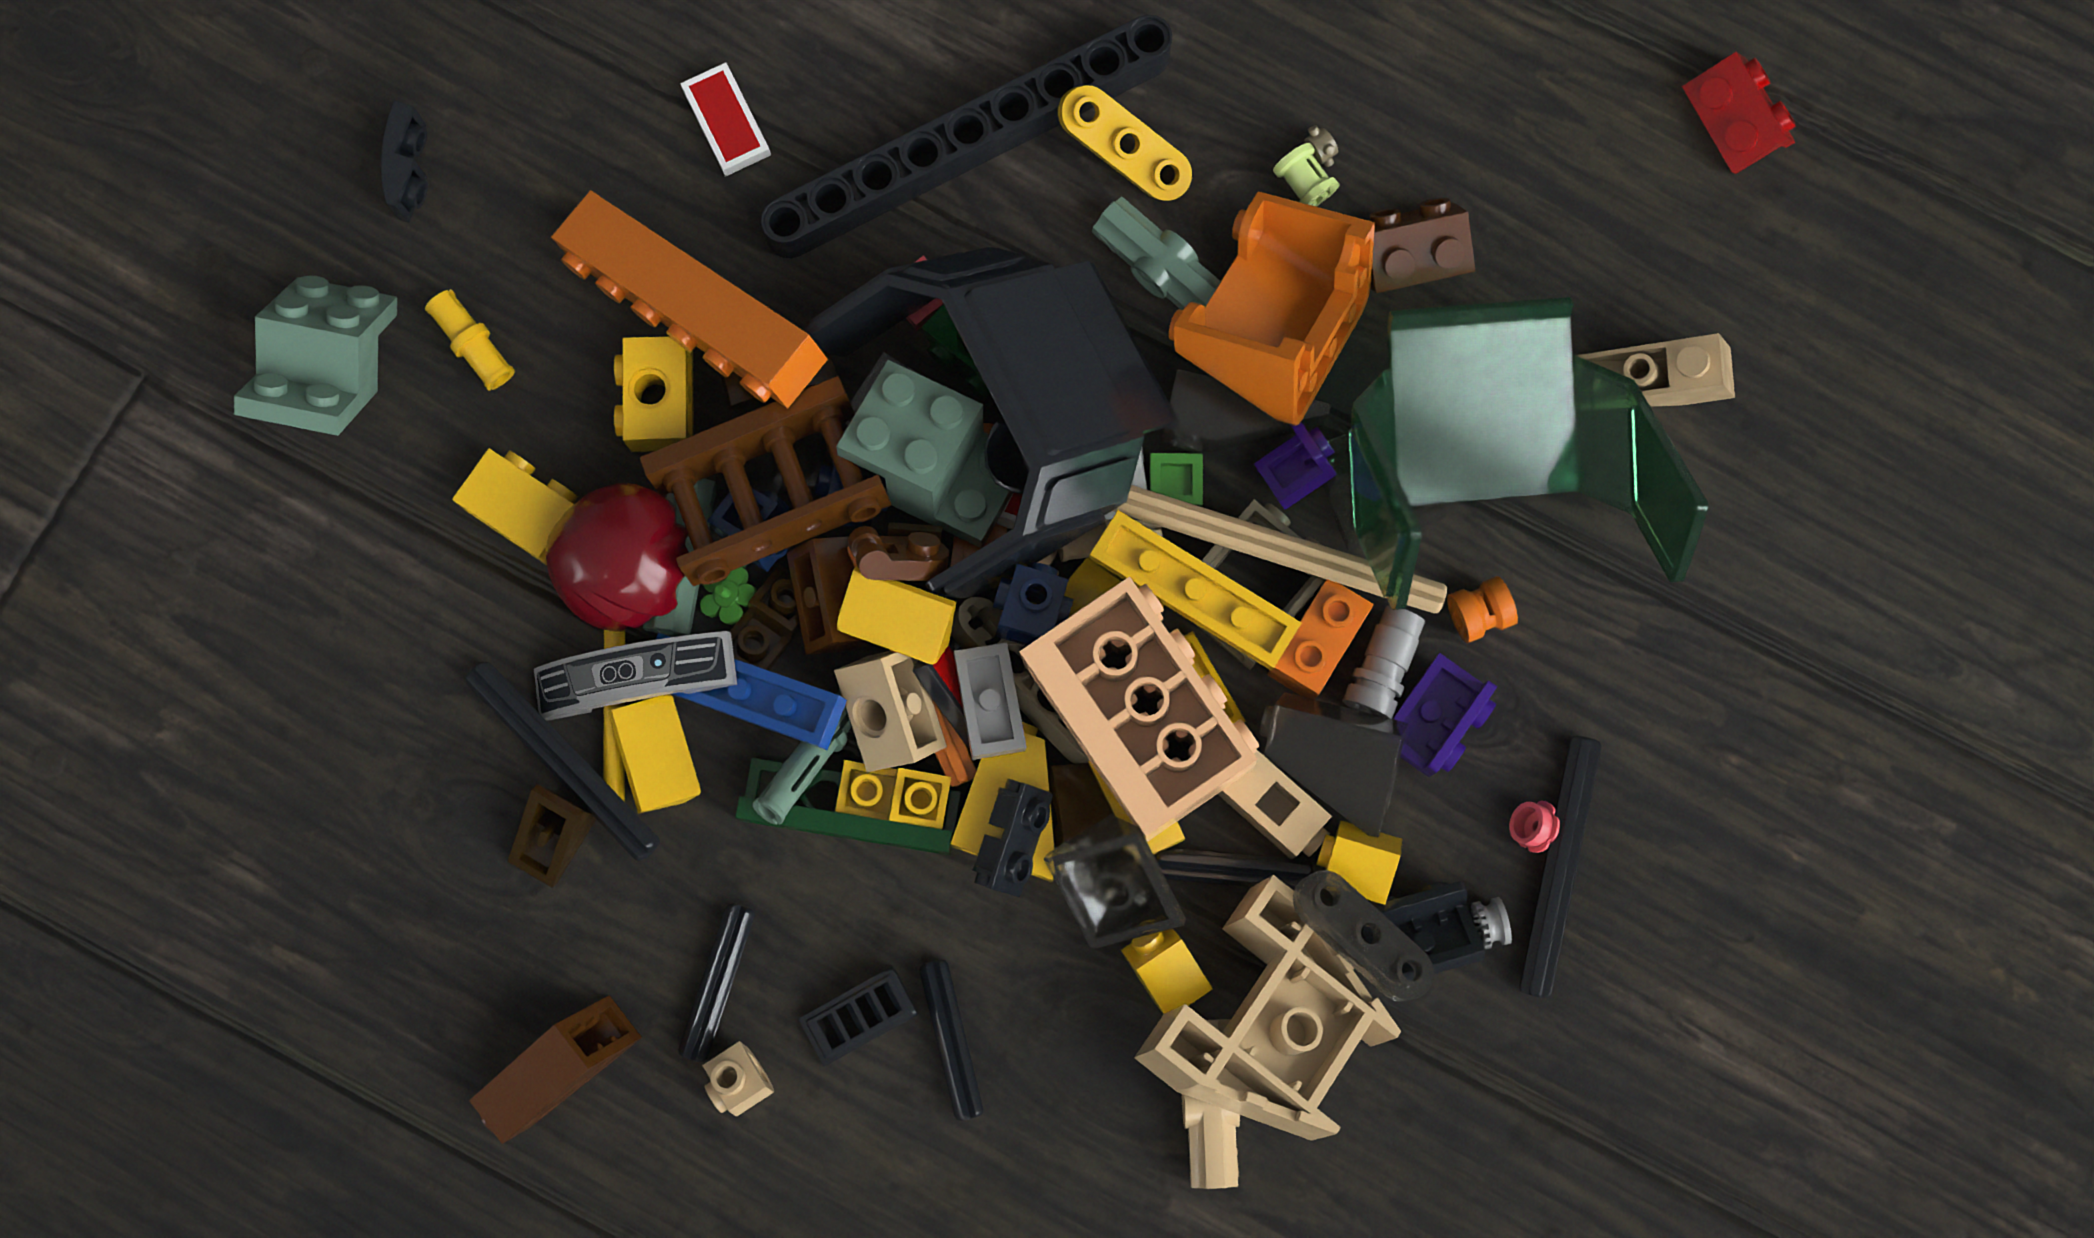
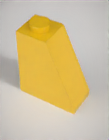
[950,722,1056,882]

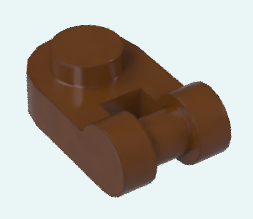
[848,526,949,581]

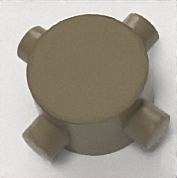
[1304,125,1338,167]

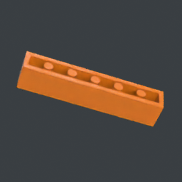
[551,190,828,409]

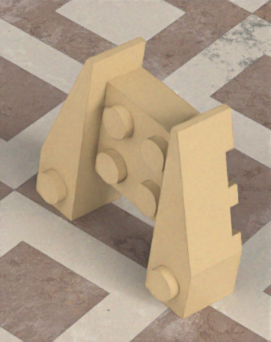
[1134,875,1401,1141]

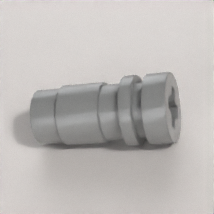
[1342,605,1425,721]

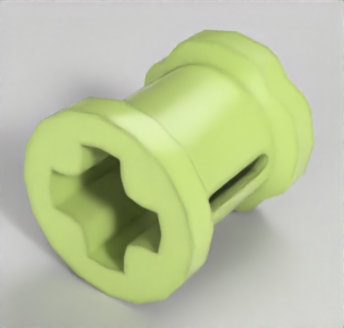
[1273,143,1340,207]

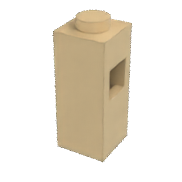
[1218,749,1332,859]

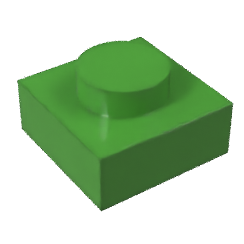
[1149,453,1203,507]

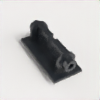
[972,779,1053,897]

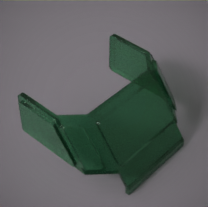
[1349,297,1709,610]

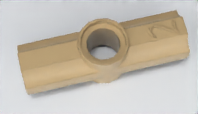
[1182,1019,1240,1189]

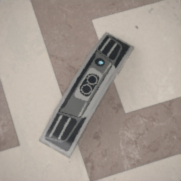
[534,631,737,721]

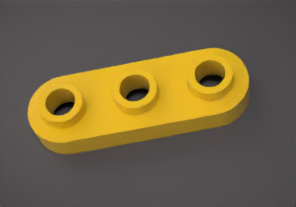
[1058,86,1192,201]

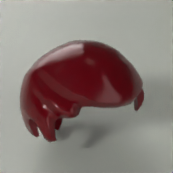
[546,483,690,632]

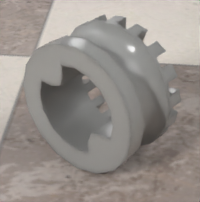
[1471,897,1512,949]

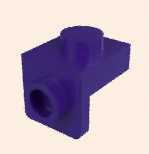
[1254,422,1337,510]

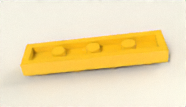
[1089,510,1302,671]

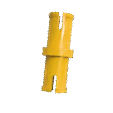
[425,289,515,391]

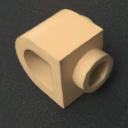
[702,1041,774,1116]

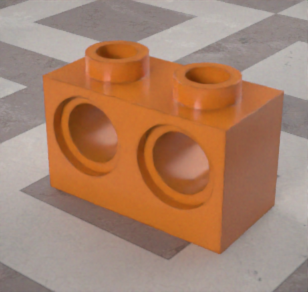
[1267,579,1374,702]

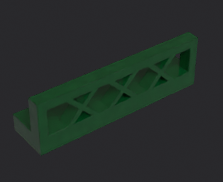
[735,758,961,856]

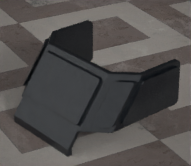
[803,247,1180,599]

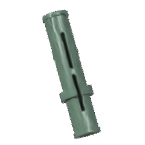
[753,688,852,825]

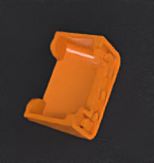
[1169,191,1375,426]

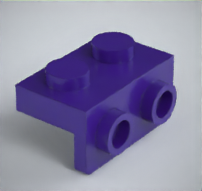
[1377,653,1498,777]

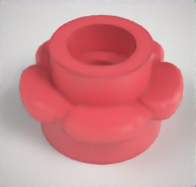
[1509,801,1560,853]

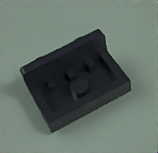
[1360,881,1485,989]

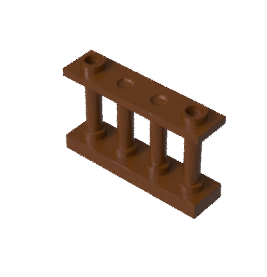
[640,376,892,587]

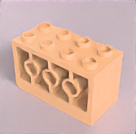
[1019,576,1259,843]

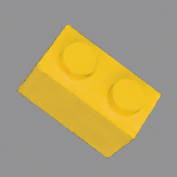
[452,448,578,565]

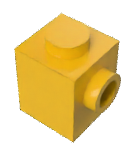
[1316,820,1402,905]
[1121,920,1213,1014]

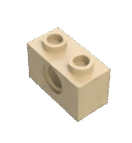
[834,650,947,772]

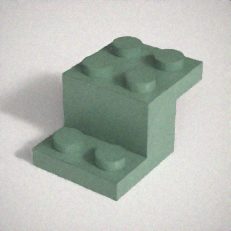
[234,276,397,436]
[836,360,1013,548]

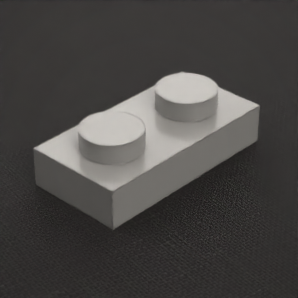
[953,642,1027,760]

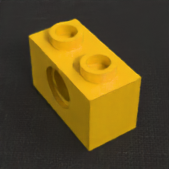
[614,336,694,452]

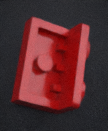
[1682,52,1796,174]

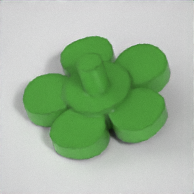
[700,567,757,625]

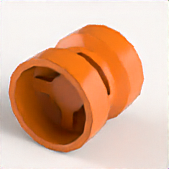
[1447,576,1518,643]

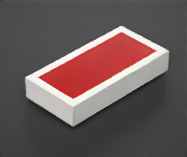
[680,62,771,177]

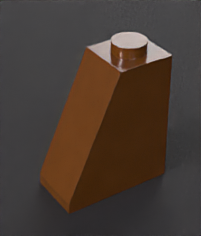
[469,995,642,1144]

